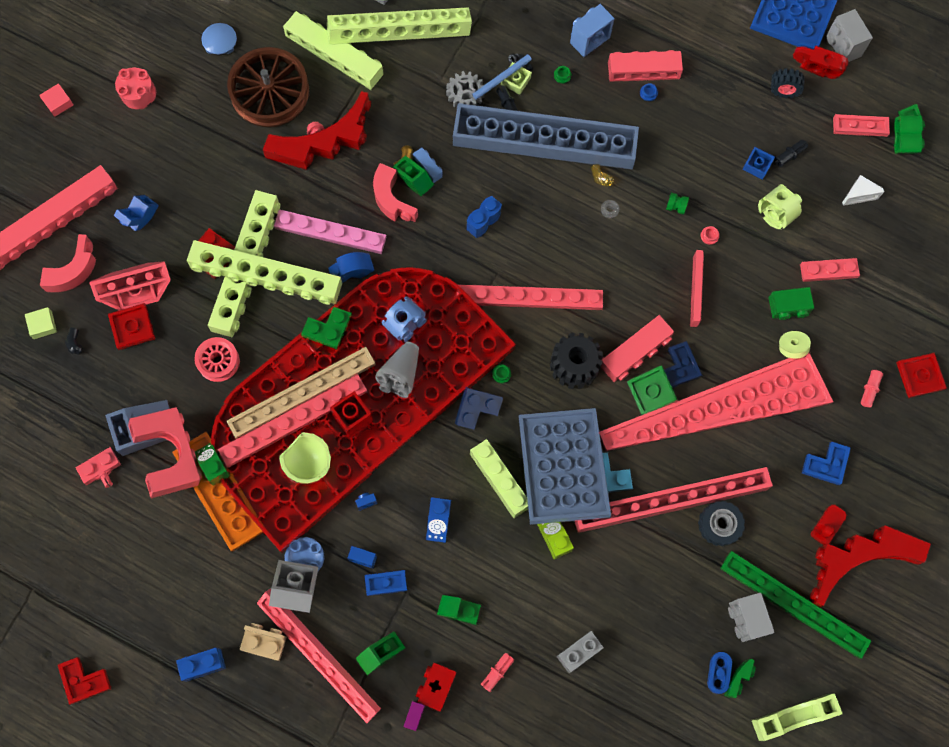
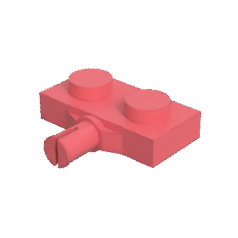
[75,447,121,488]

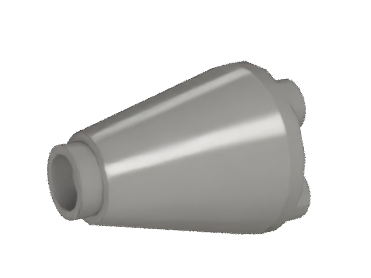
[376,342,419,398]

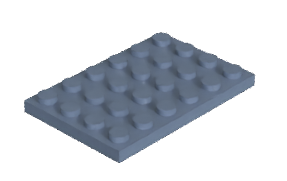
[519,408,611,525]

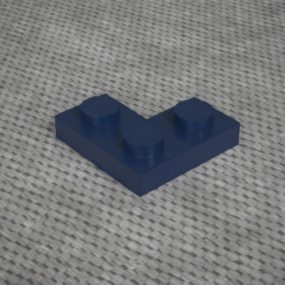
[664,341,702,388]
[455,387,503,430]

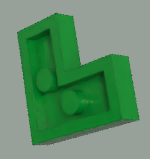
[301,307,352,349]

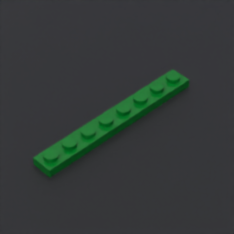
[720,551,871,659]

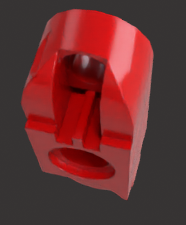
[793,46,849,79]

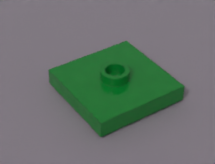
[627,365,678,415]

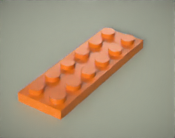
[172,432,264,552]

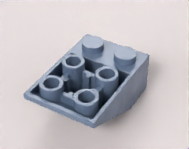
[105,400,170,456]

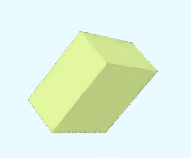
[501,62,532,95]
[25,307,57,339]

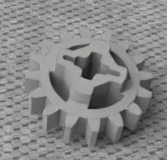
[446,71,485,107]

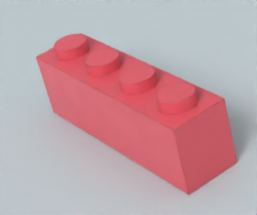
[608,50,683,82]
[601,315,674,382]

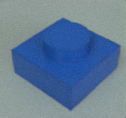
[355,492,378,511]

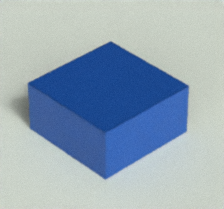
[742,147,775,180]
[348,546,377,569]

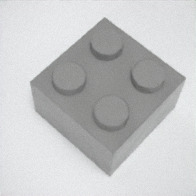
[826,9,873,62]
[269,560,319,613]
[728,593,775,642]

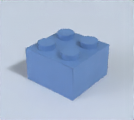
[570,4,614,57]

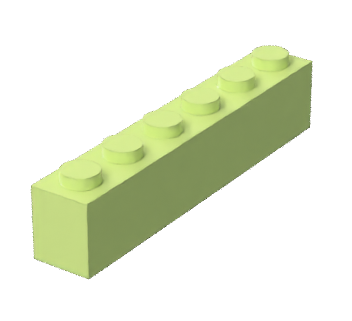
[283,11,383,90]

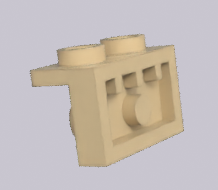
[240,623,287,661]

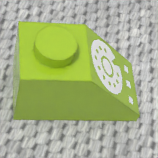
[537,522,574,559]

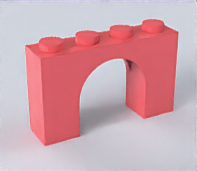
[128,407,202,498]

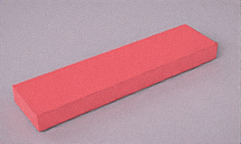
[690,250,704,327]

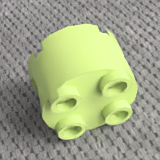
[758,184,802,229]

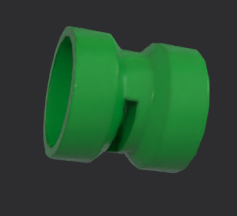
[666,192,689,215]

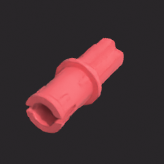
[861,370,883,408]
[481,653,514,693]

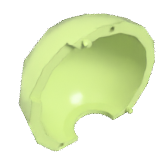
[279,433,331,484]

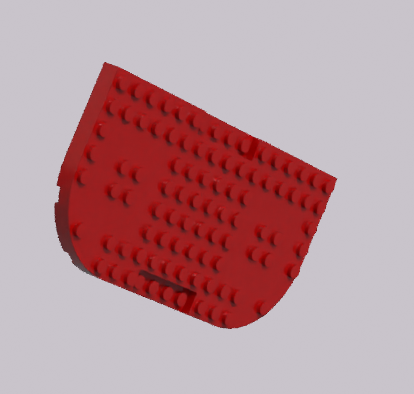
[211,268,516,553]

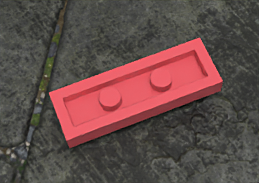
[833,114,890,137]
[800,258,860,282]

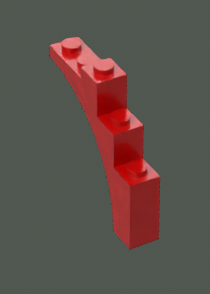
[263,91,371,170]
[810,525,931,607]

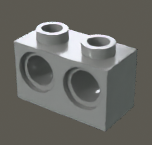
[557,631,603,673]

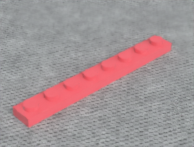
[453,285,603,310]
[218,374,367,468]
[257,588,381,723]

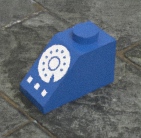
[426,497,451,543]

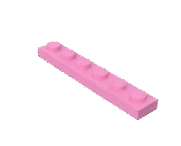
[274,210,386,254]

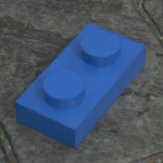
[365,570,407,596]

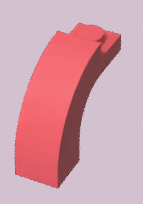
[373,163,418,222]
[40,234,96,292]

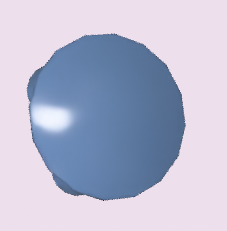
[201,23,237,55]
[284,537,324,571]

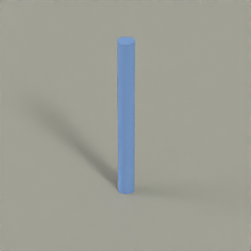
[472,54,532,100]

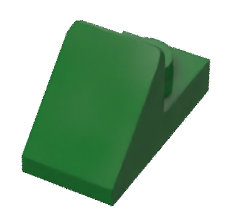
[437,595,481,625]

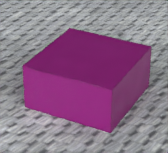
[403,701,425,731]

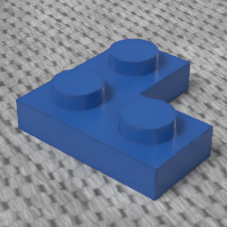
[802,442,851,485]

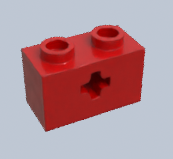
[416,663,457,712]

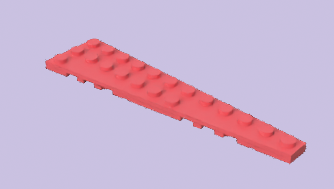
[599,353,833,451]

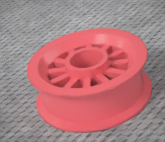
[195,337,240,382]

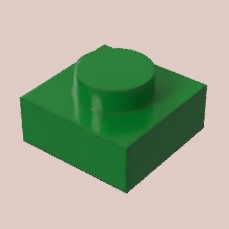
[898,104,923,120]

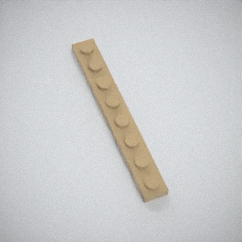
[227,347,376,439]

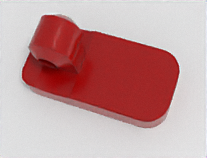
[811,505,846,545]

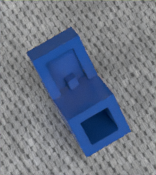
[114,195,159,231]
[328,252,374,283]

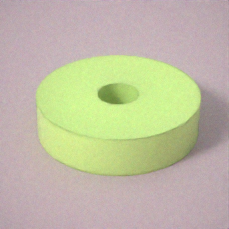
[779,331,811,359]

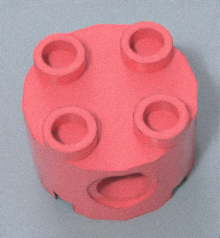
[115,67,156,110]

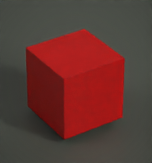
[330,391,373,438]

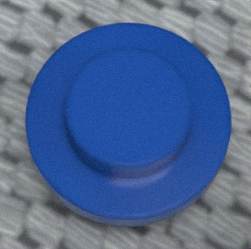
[640,83,658,101]

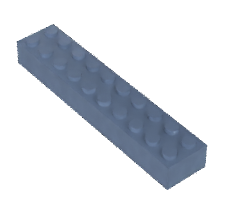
[453,103,639,169]

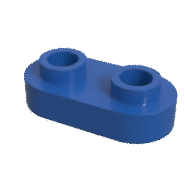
[707,652,732,694]

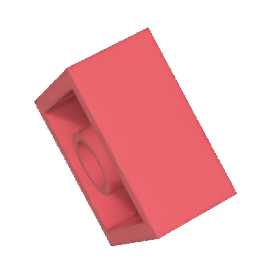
[39,83,73,117]

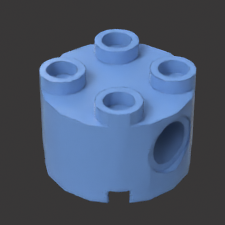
[382,296,427,342]

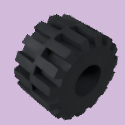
[550,333,603,389]

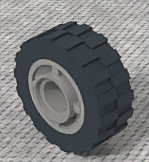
[698,501,745,546]

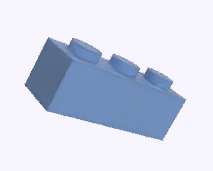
[413,148,443,183]

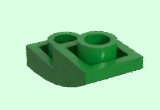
[724,659,756,698]

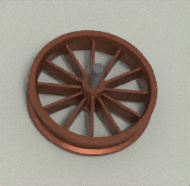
[227,47,309,127]

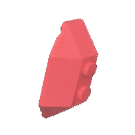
[89,261,171,310]

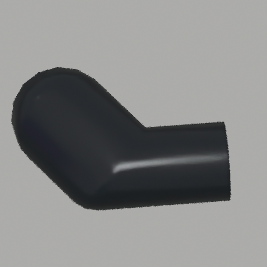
[508,54,533,72]

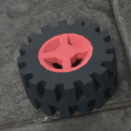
[771,68,805,98]

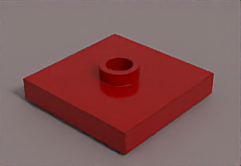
[108,303,156,350]
[896,353,947,398]

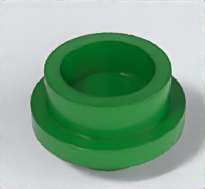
[554,66,572,84]
[492,364,511,384]

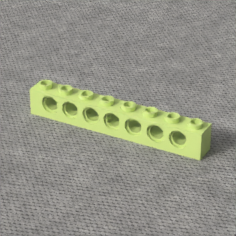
[327,7,472,44]
[208,190,280,337]
[187,240,342,305]

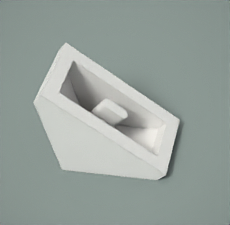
[842,175,884,206]

